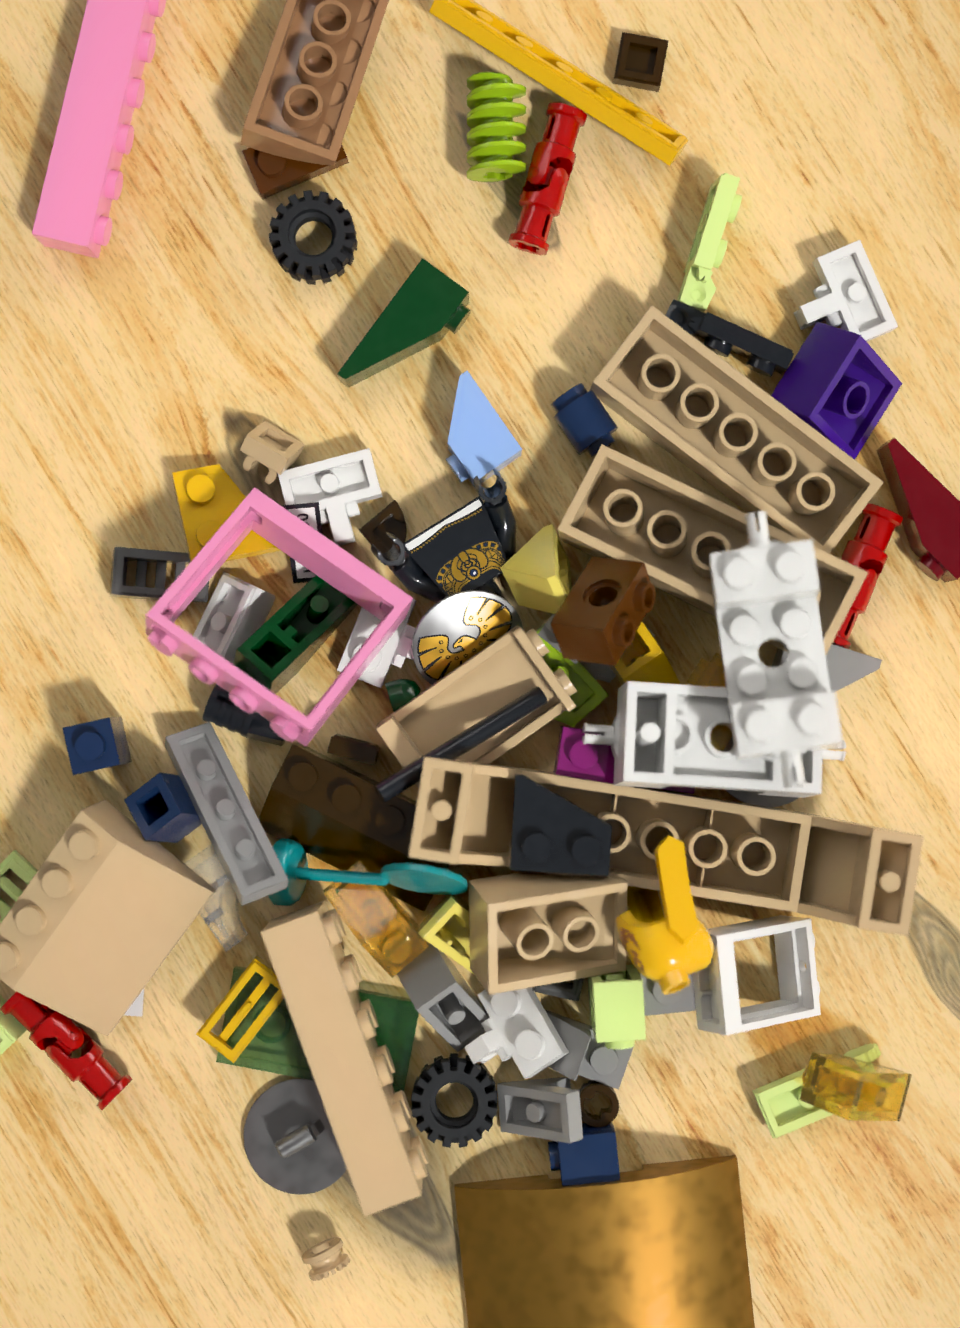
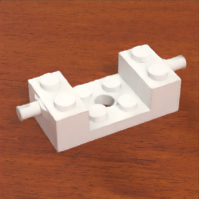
[709,511,843,788]
[582,681,846,798]

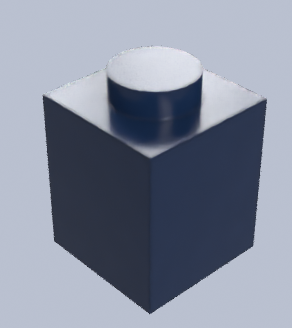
[63,716,132,775]
[124,772,202,843]
[548,1122,620,1186]

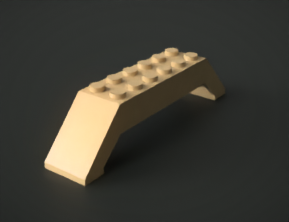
[409,757,924,936]

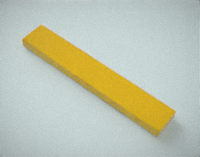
[429,0,689,166]

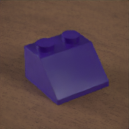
[771,322,902,460]

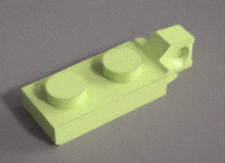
[677,173,742,312]

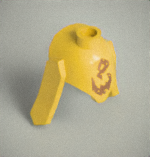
[616,836,714,995]

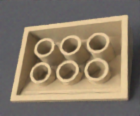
[0,799,216,1036]

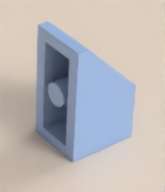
[446,371,522,487]

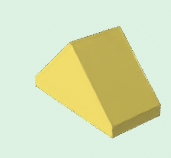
[500,524,572,614]
[418,894,474,974]

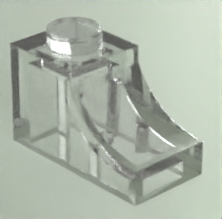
[184,844,248,952]

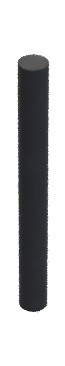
[374,686,547,803]

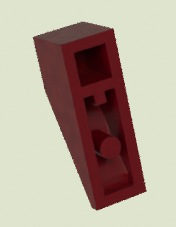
[877,437,960,583]

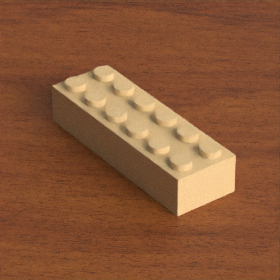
[590,306,884,554]
[557,444,868,655]
[261,900,429,1217]

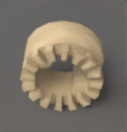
[301,1237,350,1281]

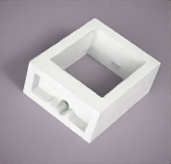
[692,915,821,1035]

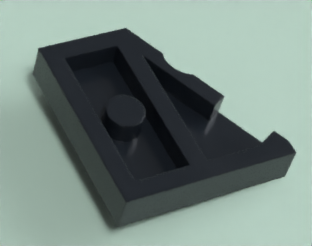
[510,773,612,876]

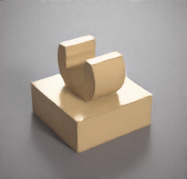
[240,420,305,484]

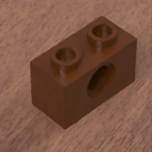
[550,556,656,666]

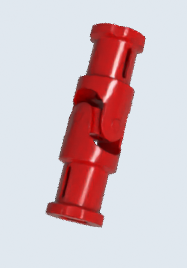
[508,102,587,255]
[832,503,903,649]
[0,992,132,1111]

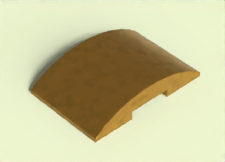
[454,1155,755,1328]

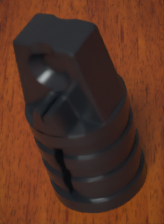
[203,684,286,746]

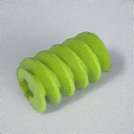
[467,72,526,182]

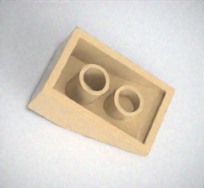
[468,873,628,995]

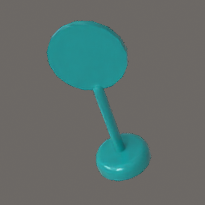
[268,839,468,906]

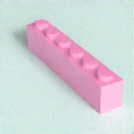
[32,0,166,259]

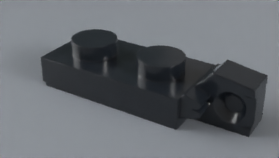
[666,300,794,377]

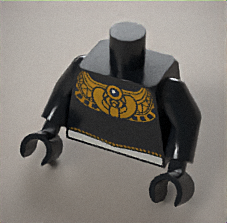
[371,469,516,603]

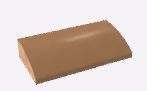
[241,0,389,166]

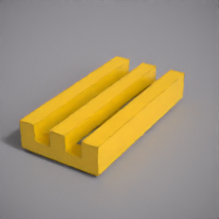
[196,955,284,1063]

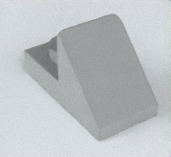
[545,1010,633,1090]
[497,1077,583,1143]

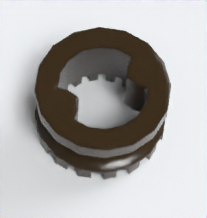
[578,1080,619,1127]

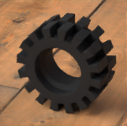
[269,190,357,285]
[411,1053,497,1148]

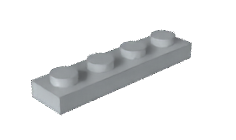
[165,722,288,906]

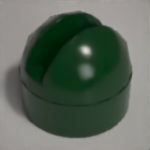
[385,679,420,712]

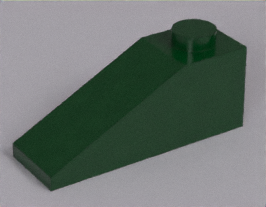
[337,258,471,388]
[233,575,358,694]

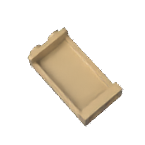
[376,625,577,789]

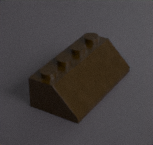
[259,742,450,912]

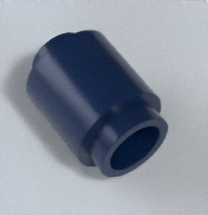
[551,383,618,457]

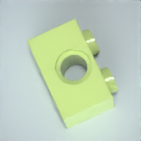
[588,965,646,1049]

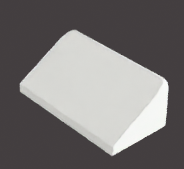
[193,571,275,664]

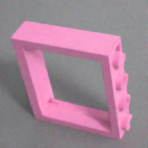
[146,487,413,747]

